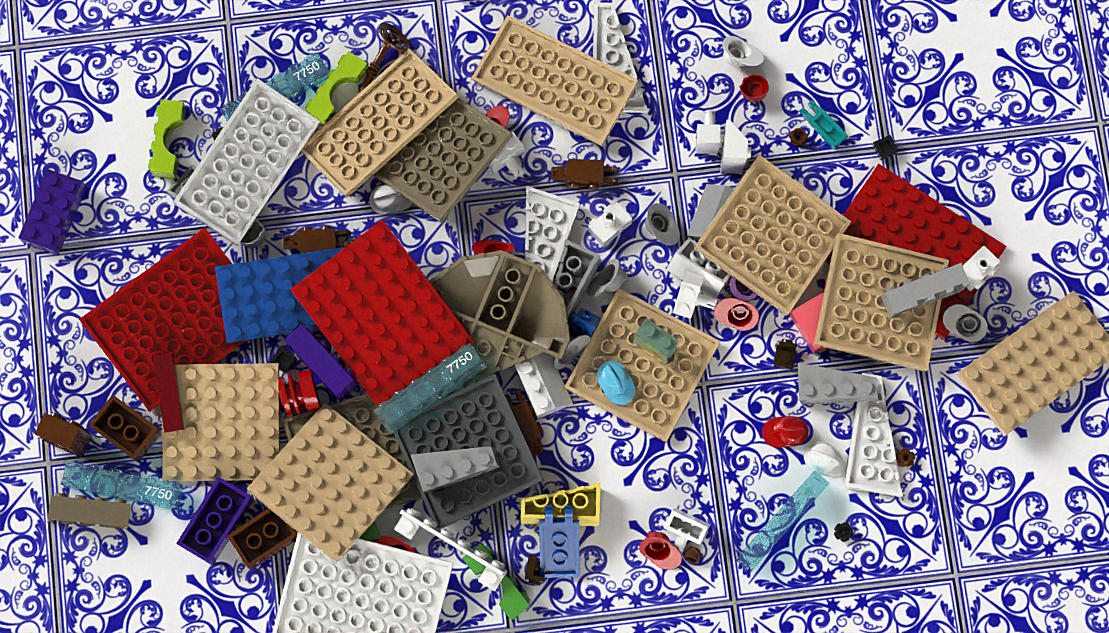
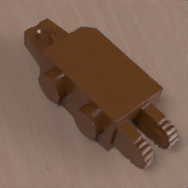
[551,159,619,189]
[283,226,351,254]
[505,389,544,457]

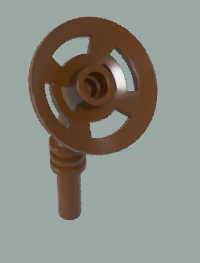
[359,23,410,93]

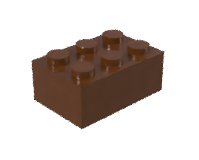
[88,394,162,463]
[34,412,92,458]
[227,508,298,571]

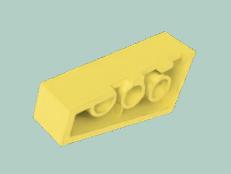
[521,483,600,526]

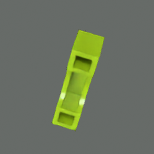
[305,51,368,126]
[148,99,186,179]

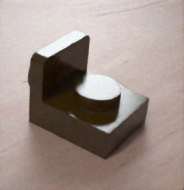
[773,339,797,370]
[525,555,545,586]

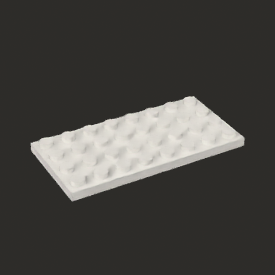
[173,78,320,246]

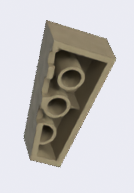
[47,493,131,529]

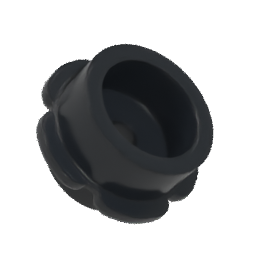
[834,522,853,542]

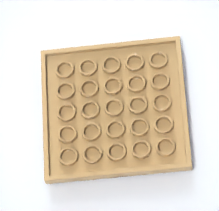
[694,155,851,315]
[814,233,949,372]
[564,288,720,443]
[162,363,280,481]
[247,403,414,564]

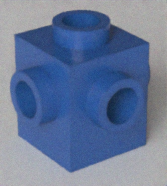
[569,307,601,338]

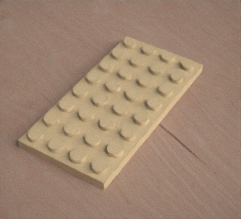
[471,15,639,147]
[301,49,459,198]
[956,290,1109,436]

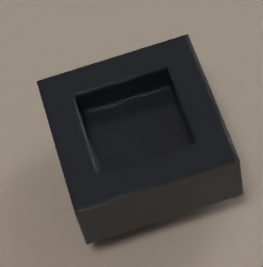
[872,135,899,161]
[269,347,297,374]

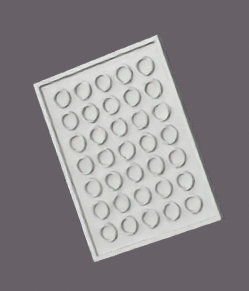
[272,533,453,633]

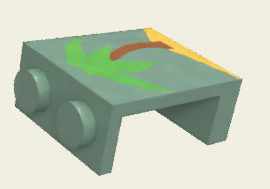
[634,318,679,365]

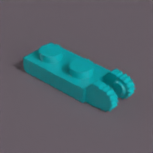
[799,100,848,150]

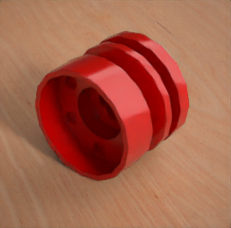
[278,369,321,417]

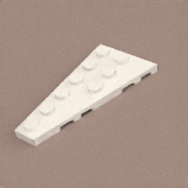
[593,2,648,113]
[525,186,580,283]
[844,373,903,497]

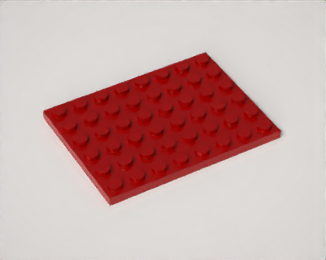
[824,163,1007,340]
[290,219,475,413]
[79,228,247,412]

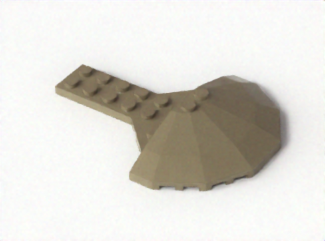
[429,250,571,399]

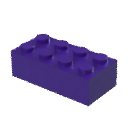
[18,169,87,256]
[284,324,357,402]
[176,476,254,566]

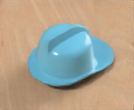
[597,361,635,405]

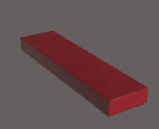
[153,353,185,433]

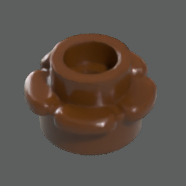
[789,128,808,146]
[896,448,915,467]
[684,547,703,564]

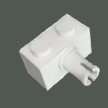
[695,110,724,154]
[488,132,525,178]
[588,202,632,248]
[963,246,1001,292]
[673,270,718,319]
[665,508,711,555]

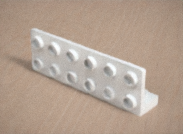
[394,508,507,591]

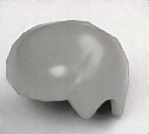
[240,219,266,248]

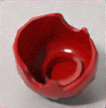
[739,74,769,102]

